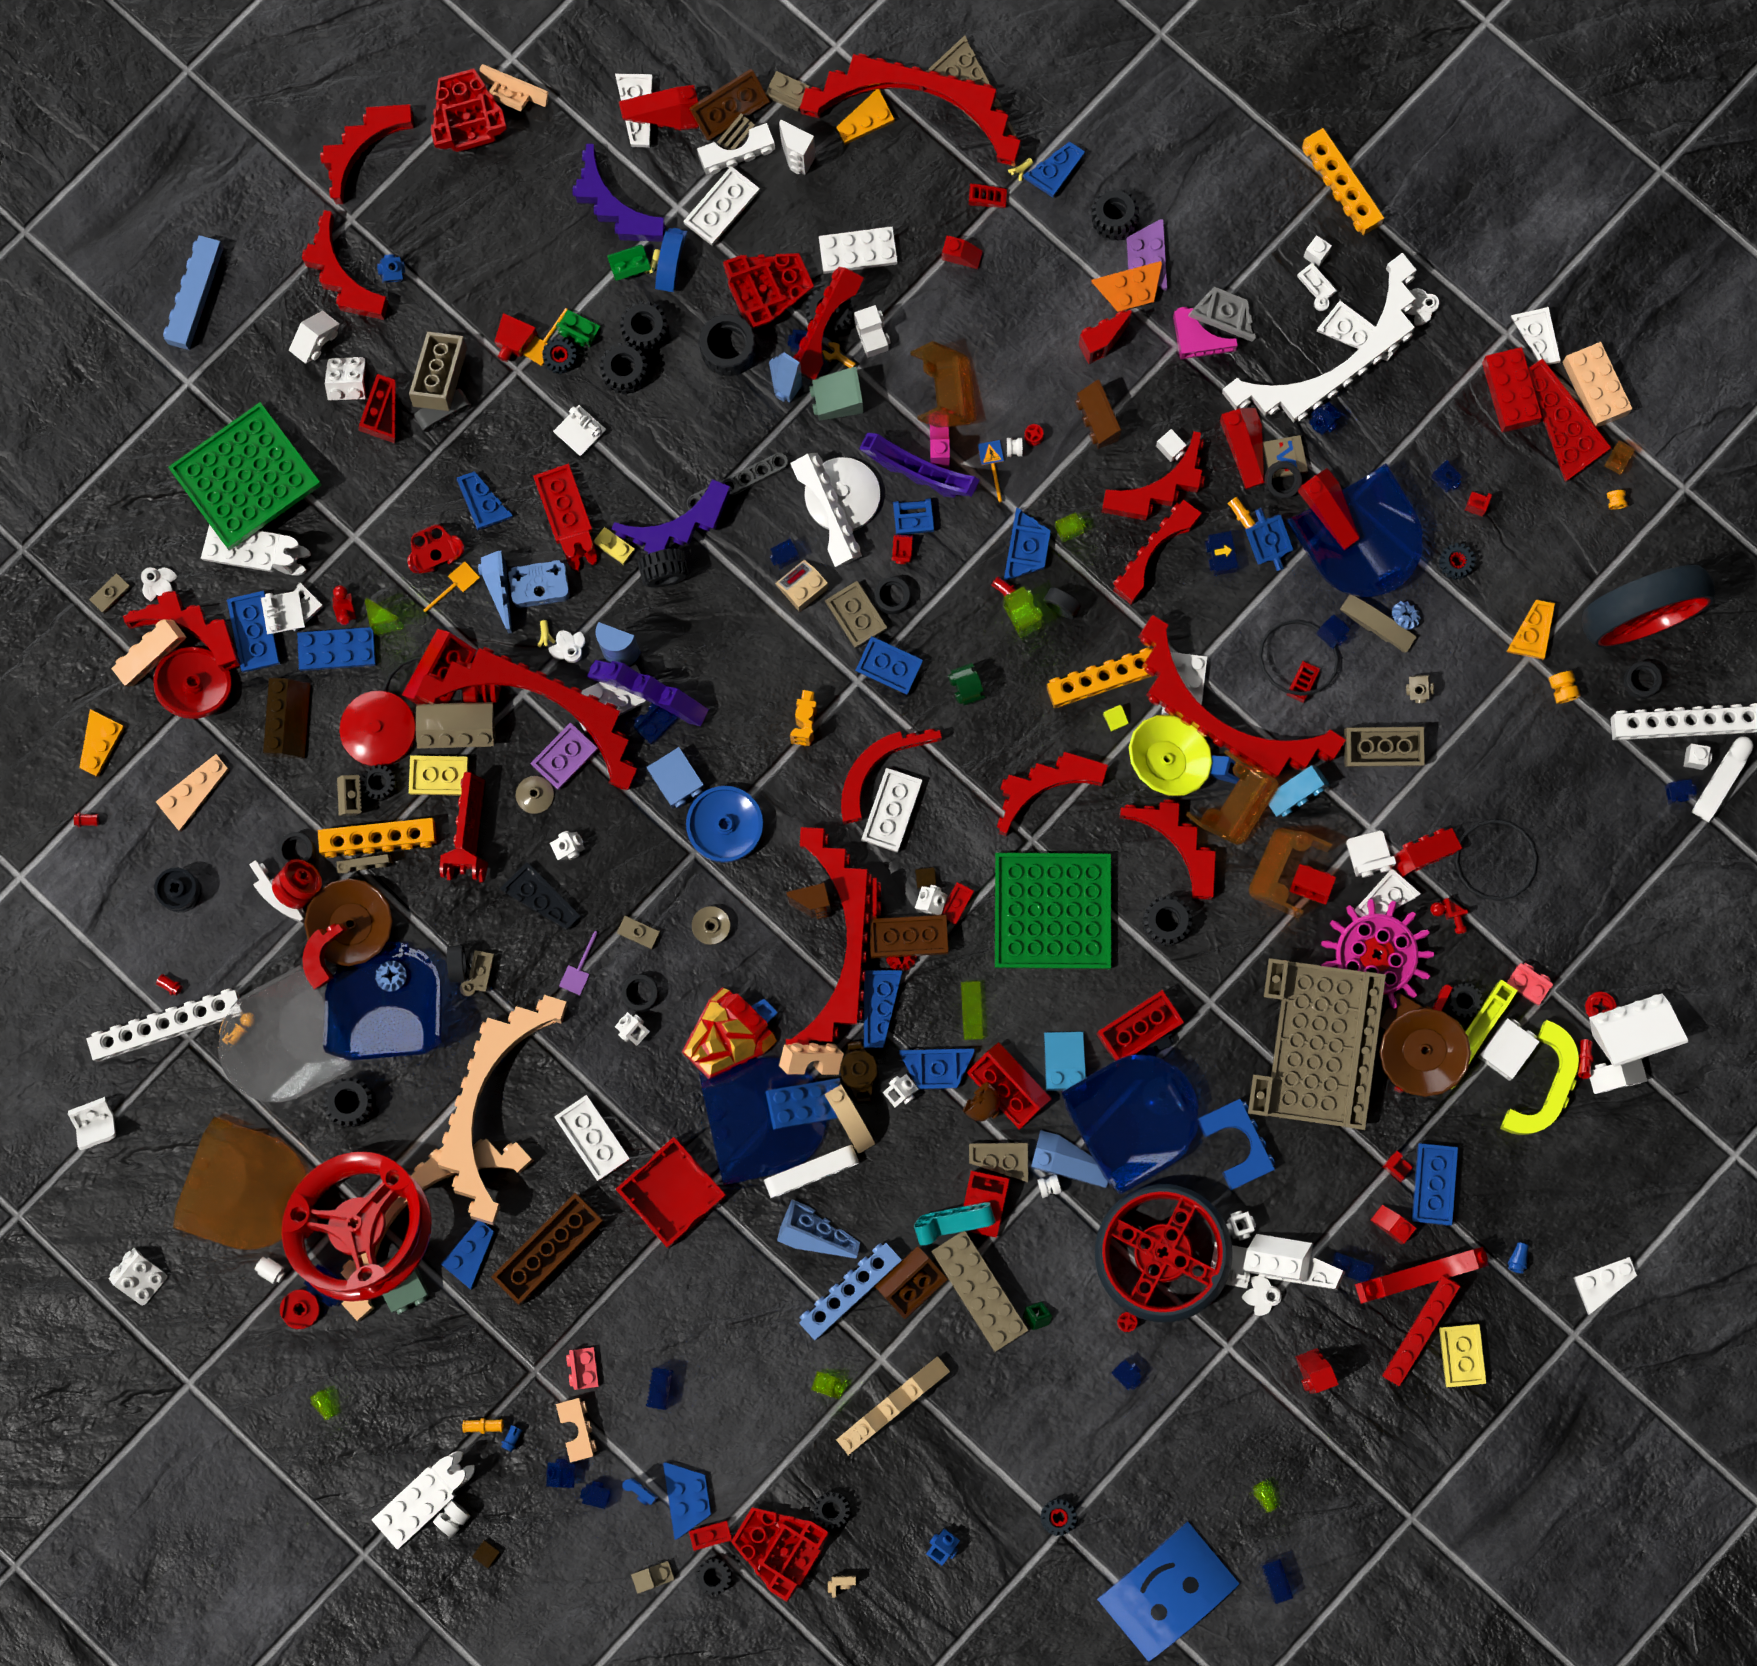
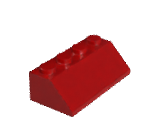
[402,629,477,704]
[1096,990,1184,1065]
[967,1042,1051,1130]

